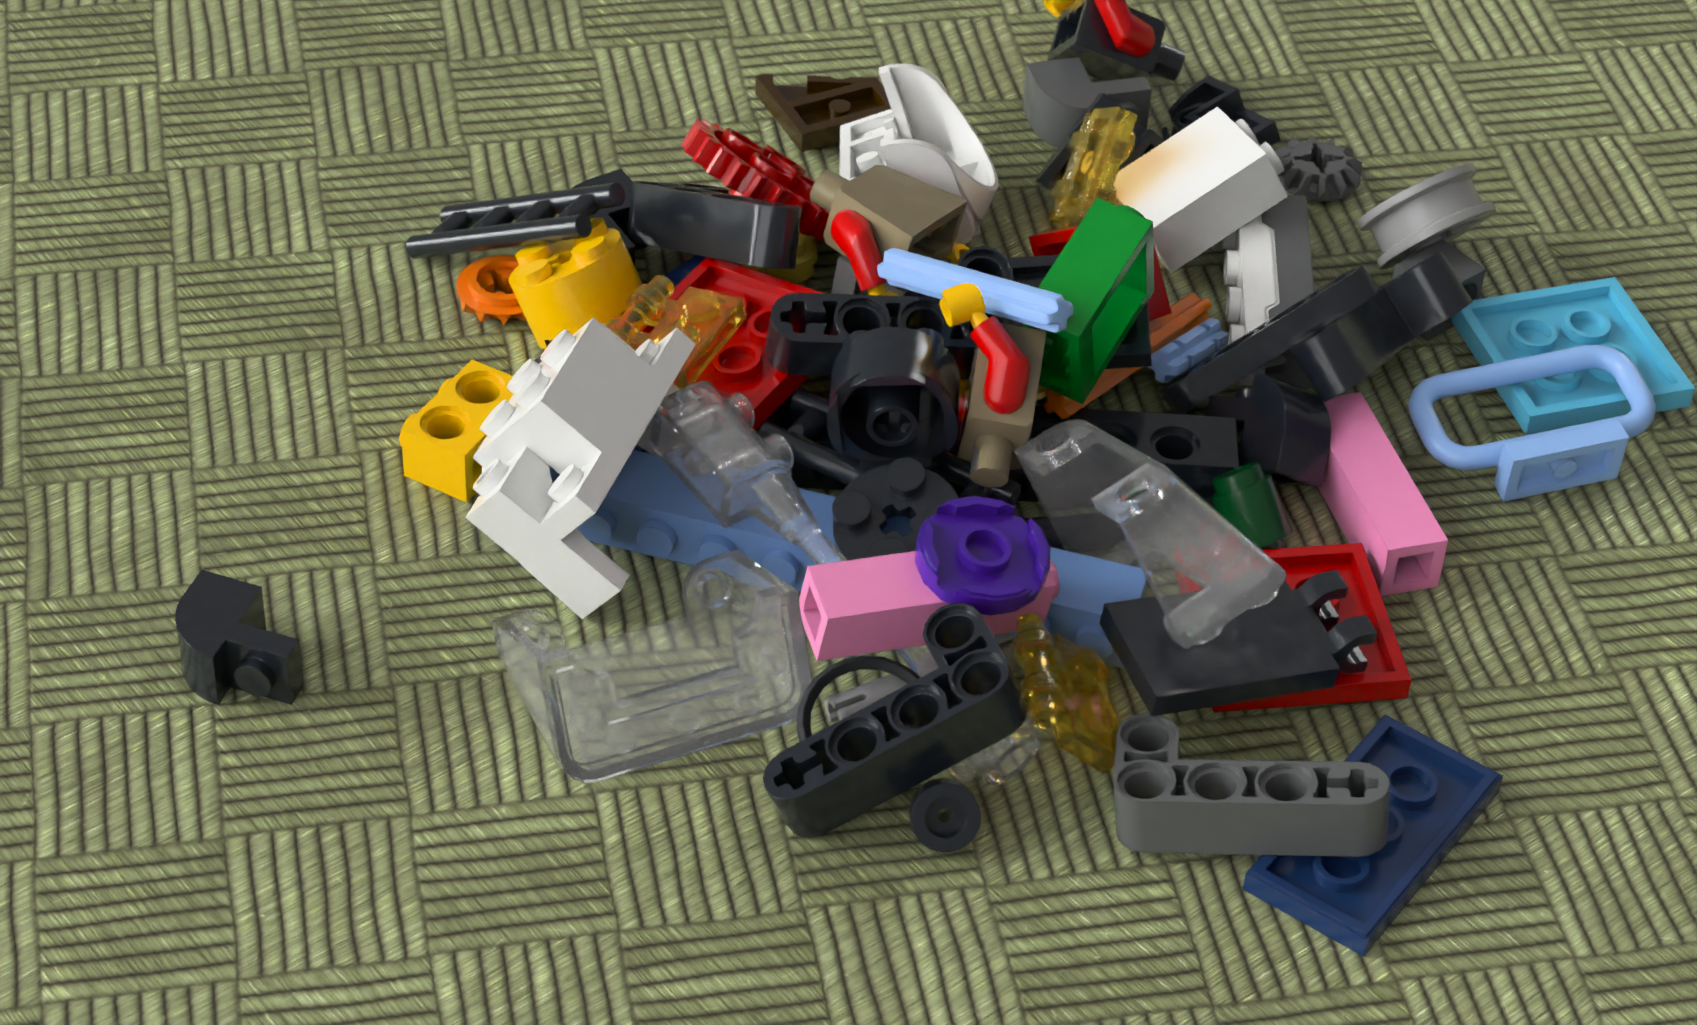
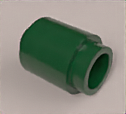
[1211,462,1293,551]

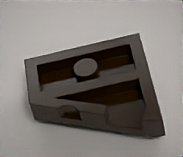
[755,74,891,152]

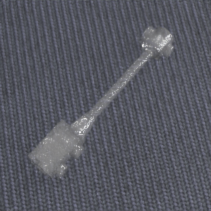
[648,381,1041,786]

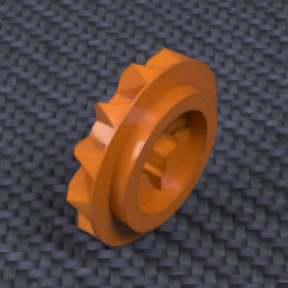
[456,255,527,326]

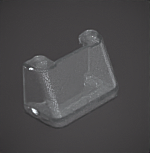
[491,550,812,783]

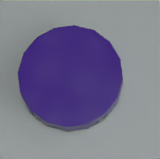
[915,496,1051,616]

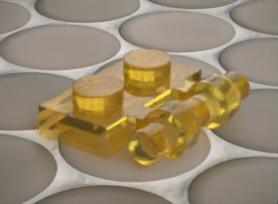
[1049,107,1138,227]
[606,275,746,393]
[1013,613,1119,774]

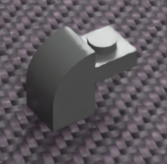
[1022,57,1152,148]

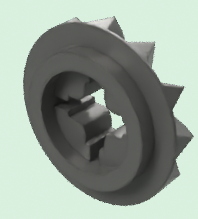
[1276,136,1362,201]

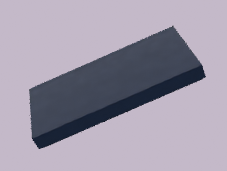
[1243,714,1503,957]

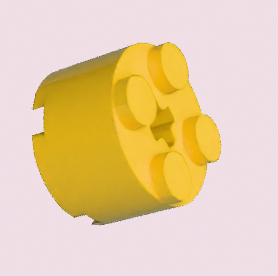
[509,218,649,350]

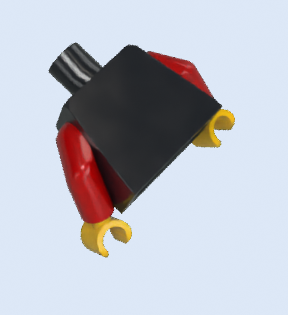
[1044,0,1185,81]

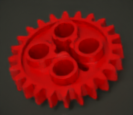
[681,119,830,242]

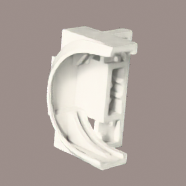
[465,318,718,619]

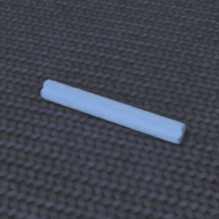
[877,248,1073,333]

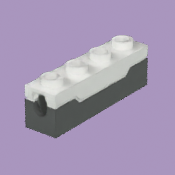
[1221,195,1314,390]

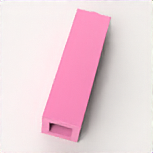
[1317,392,1448,596]
[797,551,1059,661]

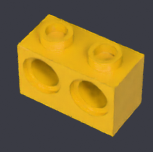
[399,359,513,503]

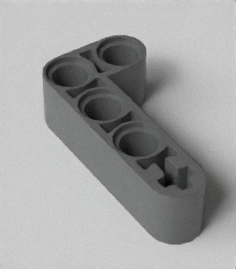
[1113,713,1390,857]

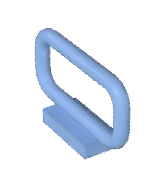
[1408,345,1656,502]

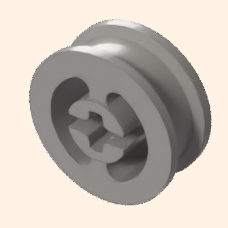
[1357,163,1497,270]

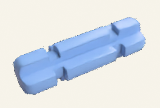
[1148,318,1228,383]

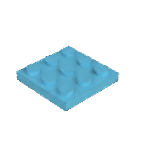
[1451,277,1695,435]

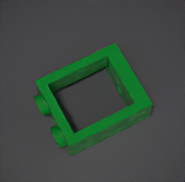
[1023,198,1154,404]

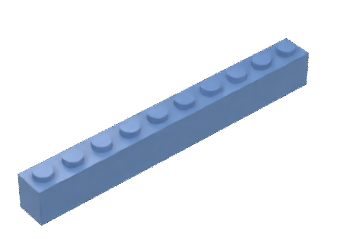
[549,450,1150,669]

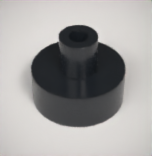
[909,778,981,852]

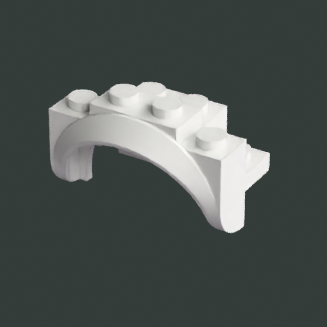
[839,64,998,245]

